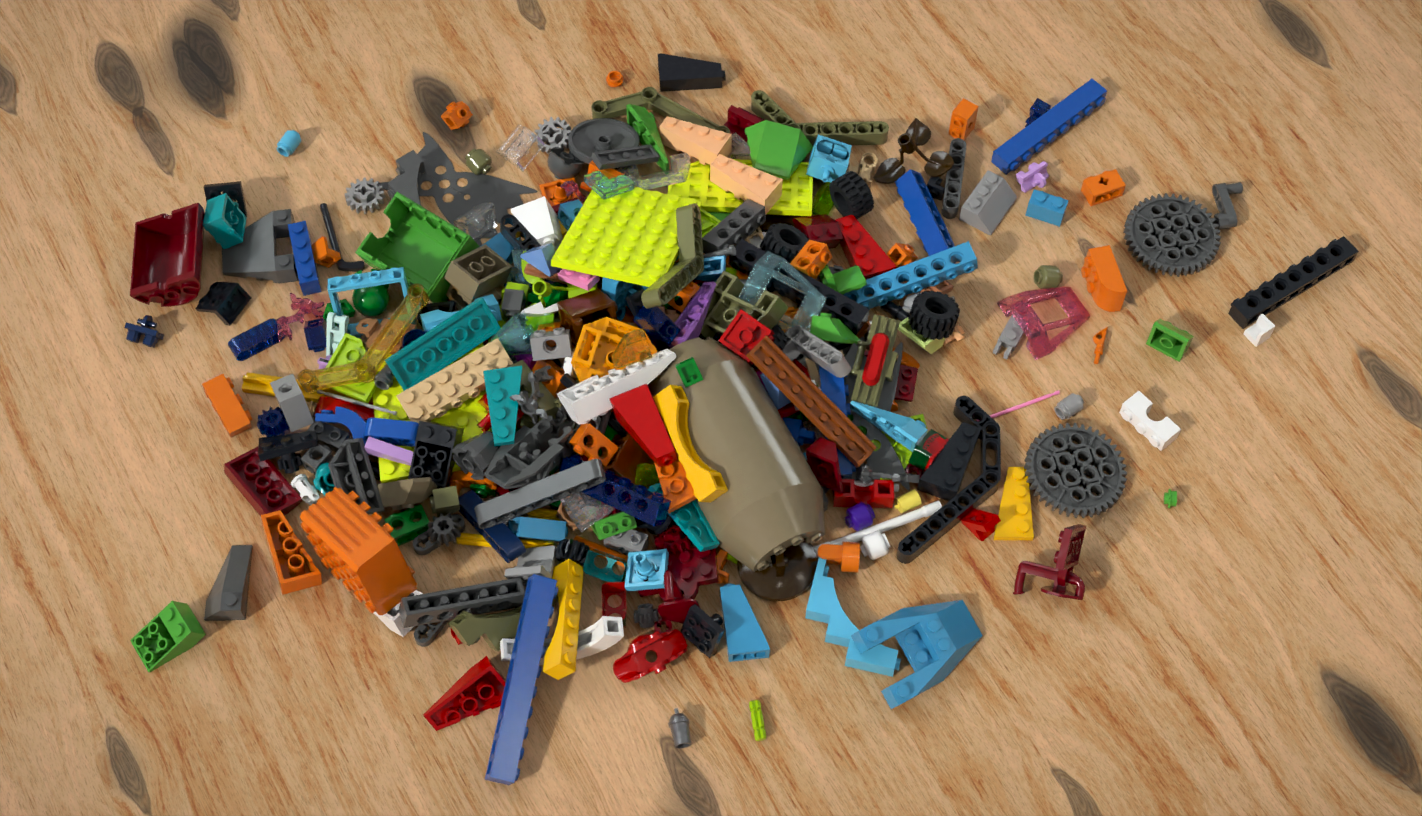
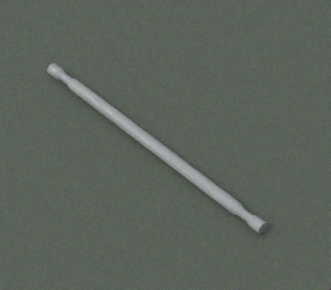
[317,389,397,415]

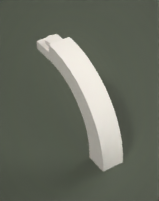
[500,616,624,665]

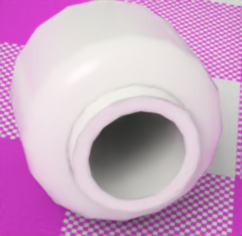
[860,531,891,560]

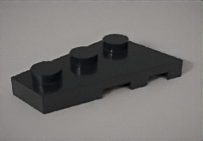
[258,431,318,461]

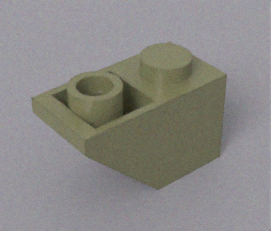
[430,486,460,518]

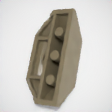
[377,477,437,510]

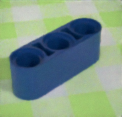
[363,418,419,447]

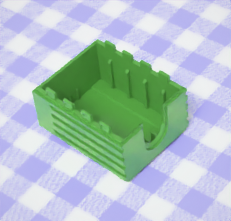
[355,192,480,303]

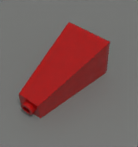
[609,384,678,467]

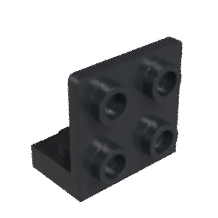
[195,281,251,326]

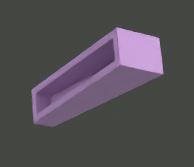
[364,437,413,466]

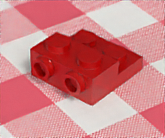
[718,309,775,364]

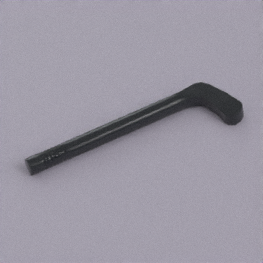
[320,203,365,272]

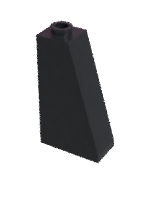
[658,53,726,92]

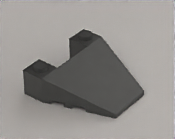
[222,209,298,283]

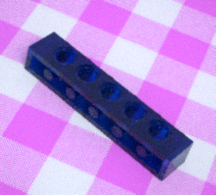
[559,455,671,526]

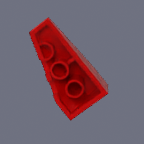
[423,656,506,731]

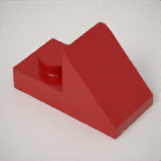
[961,509,1001,541]

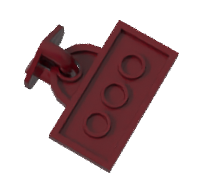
[1013,524,1086,600]
[638,548,719,624]

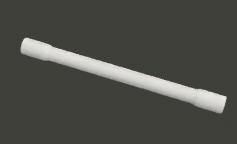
[813,500,942,558]

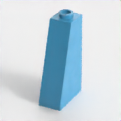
[720,584,770,662]

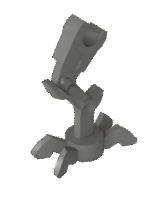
[509,365,554,424]
[856,463,920,484]

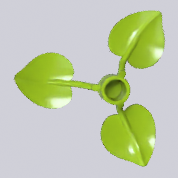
[521,251,598,336]

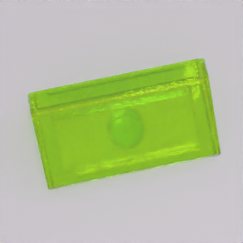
[812,182,834,216]
[635,463,660,487]

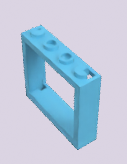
[328,267,417,338]

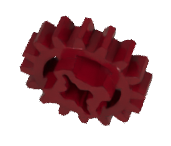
[654,524,694,555]

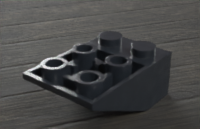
[408,421,464,487]

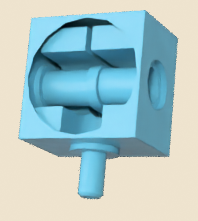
[806,135,852,182]

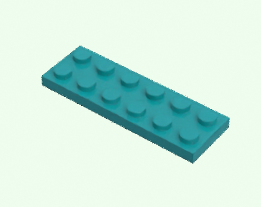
[385,297,502,391]

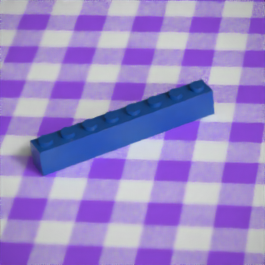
[991,78,1107,175]

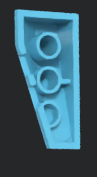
[850,400,928,452]

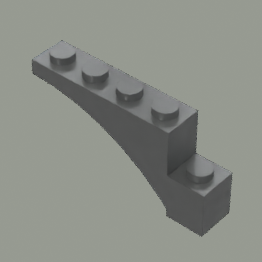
[387,150,425,206]

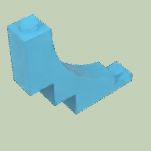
[805,557,901,677]

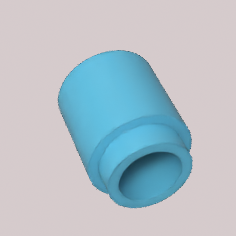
[276,130,302,157]

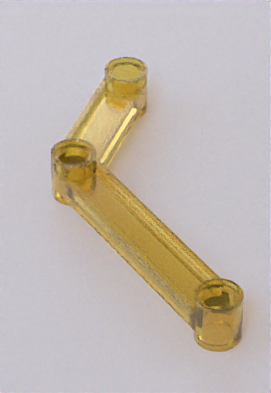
[297,283,429,394]

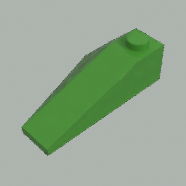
[626,104,669,174]

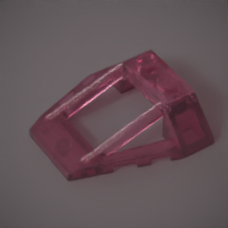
[997,287,1090,360]

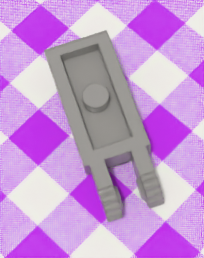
[993,312,1030,360]

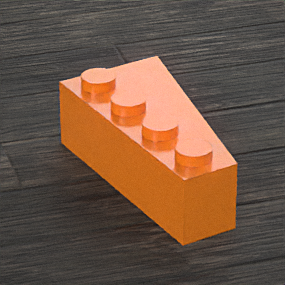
[261,510,322,595]

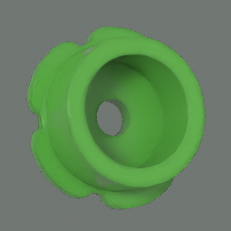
[1164,489,1177,508]

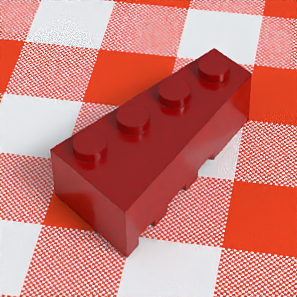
[836,215,897,280]

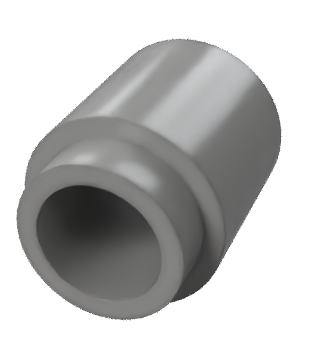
[1054,393,1084,420]

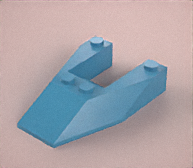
[851,600,983,709]

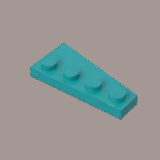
[483,366,522,447]
[648,483,720,552]

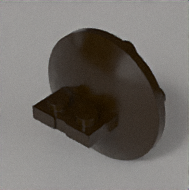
[737,538,817,601]

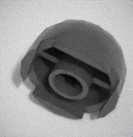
[547,147,584,179]

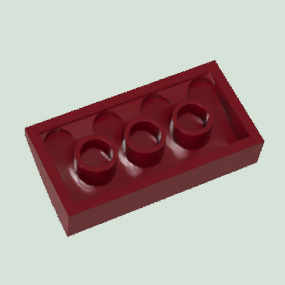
[224,447,302,516]

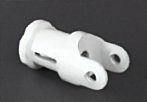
[291,474,320,506]

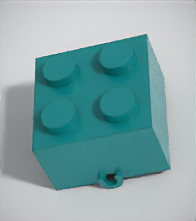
[203,193,247,249]

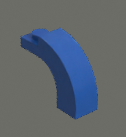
[315,406,373,456]

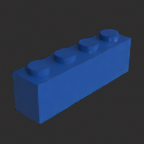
[288,221,322,296]

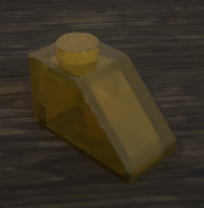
[611,328,652,370]

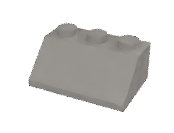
[959,170,1017,236]

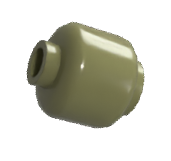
[465,149,492,175]
[1034,265,1063,289]

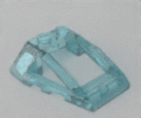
[738,251,826,332]

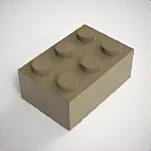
[444,244,513,301]

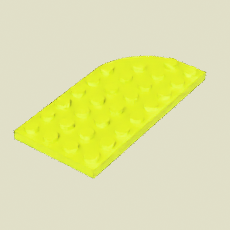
[667,159,813,216]

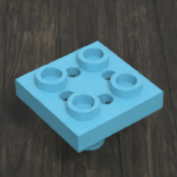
[625,549,669,591]

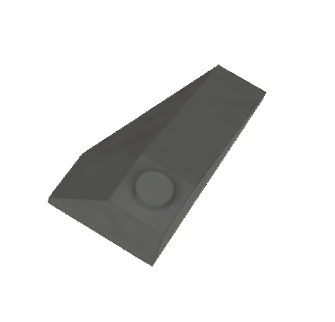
[204,545,253,621]

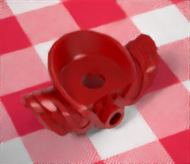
[613,629,688,683]

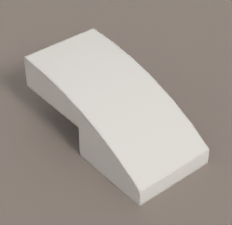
[521,302,559,317]

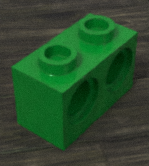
[384,504,429,546]

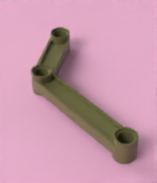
[591,87,730,133]

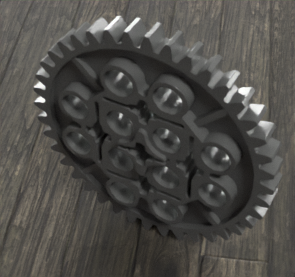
[1123,193,1221,277]
[1024,423,1127,518]

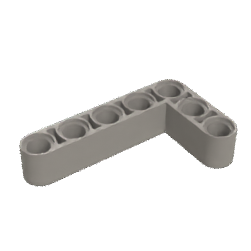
[781,325,851,378]

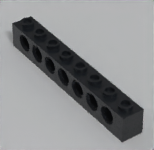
[1228,236,1359,329]
[729,239,870,335]

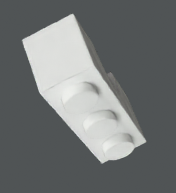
[1119,391,1181,451]

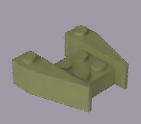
[700,271,789,353]

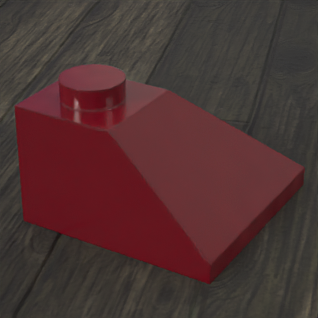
[805,437,844,493]

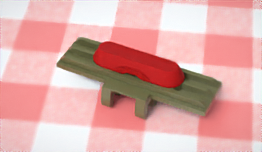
[849,314,900,408]

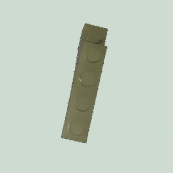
[448,596,559,651]

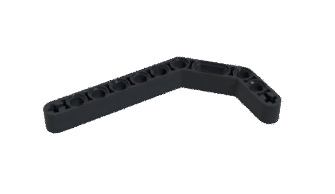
[896,396,1001,564]

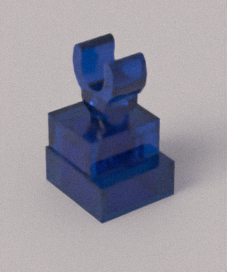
[1025,98,1051,127]

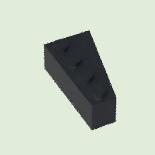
[917,422,981,501]

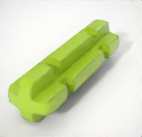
[749,700,766,741]

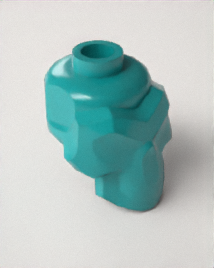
[313,463,335,496]

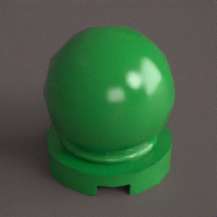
[352,269,389,317]

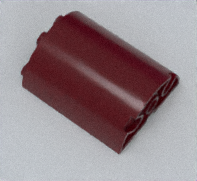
[130,203,205,307]

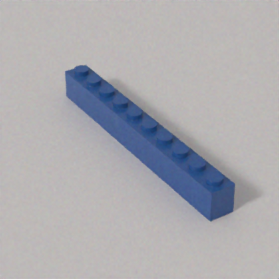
[485,574,558,785]

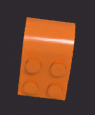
[1081,245,1127,312]

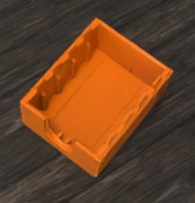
[300,487,417,615]

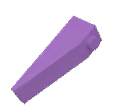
[662,282,716,349]

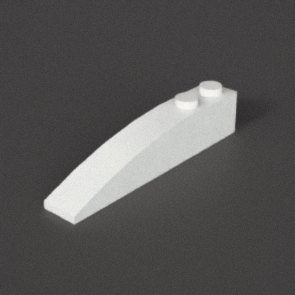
[557,349,676,425]

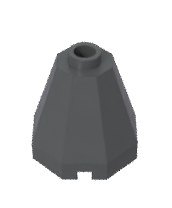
[452,431,500,480]

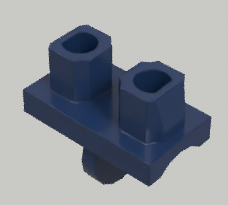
[124,315,164,348]

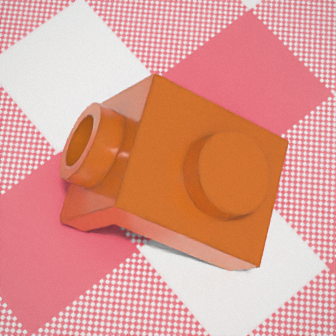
[717,549,730,584]

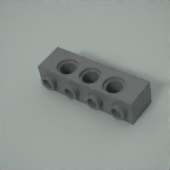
[702,199,766,254]

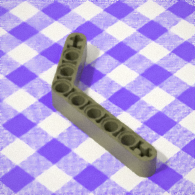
[751,90,889,146]
[641,203,704,309]

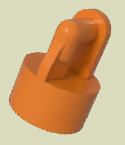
[817,542,860,573]

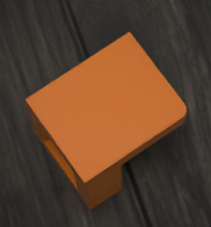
[311,236,341,268]

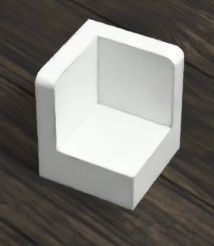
[1243,314,1275,347]

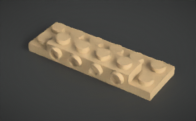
[396,338,513,423]

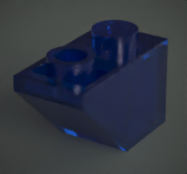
[633,305,681,345]

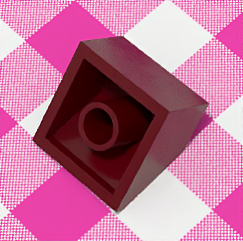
[793,214,843,249]

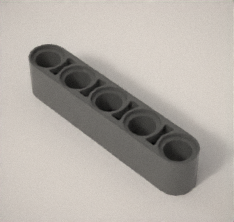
[942,138,966,219]

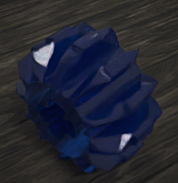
[257,406,289,437]

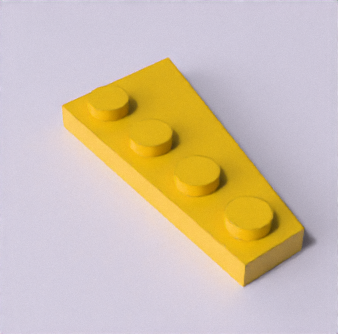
[993,467,1034,541]

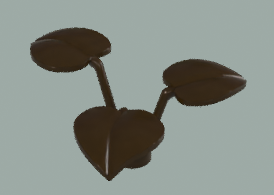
[873,118,954,184]

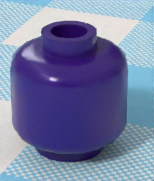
[844,502,875,531]

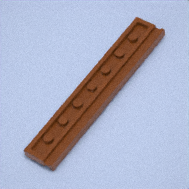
[746,335,877,468]

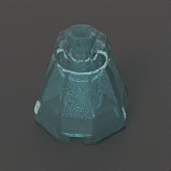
[491,313,534,355]

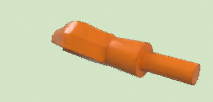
[1093,327,1108,364]

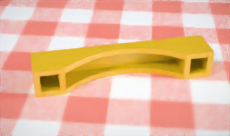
[653,385,728,503]
[543,559,583,680]

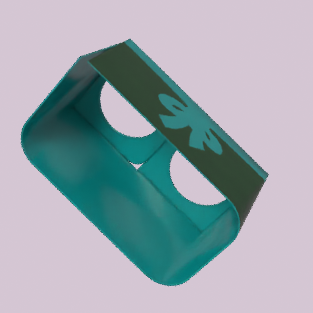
[583,549,627,582]

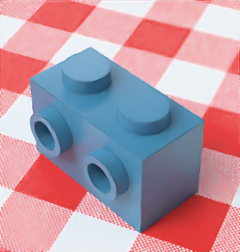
[1026,189,1069,227]

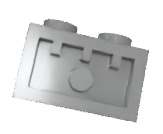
[504,545,556,586]

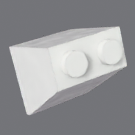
[510,196,563,252]

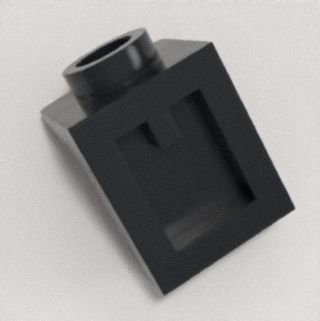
[927,176,945,201]

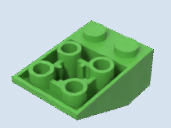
[130,601,206,672]

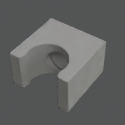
[270,374,314,432]

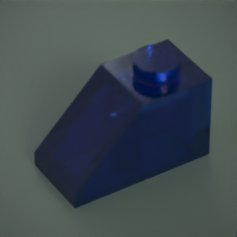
[304,318,326,352]

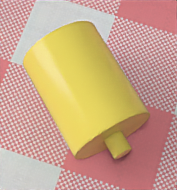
[894,489,922,513]

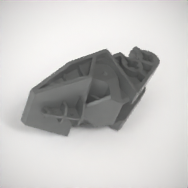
[485,405,596,489]

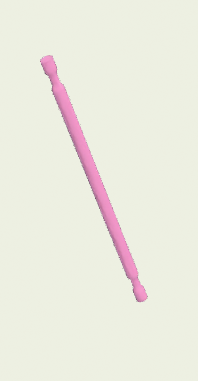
[976,390,1060,422]

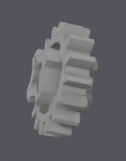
[534,117,571,155]
[345,177,385,214]

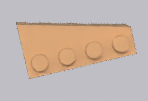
[660,116,732,165]
[710,154,783,215]

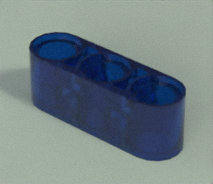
[228,318,286,361]

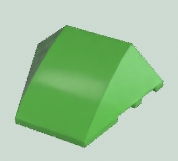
[745,120,813,180]

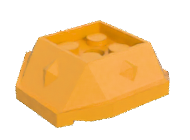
[571,317,657,382]

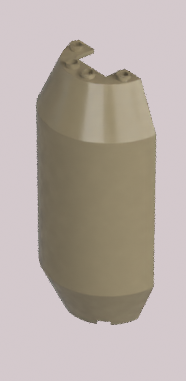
[648,337,825,572]

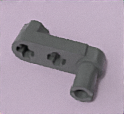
[1212,182,1243,229]

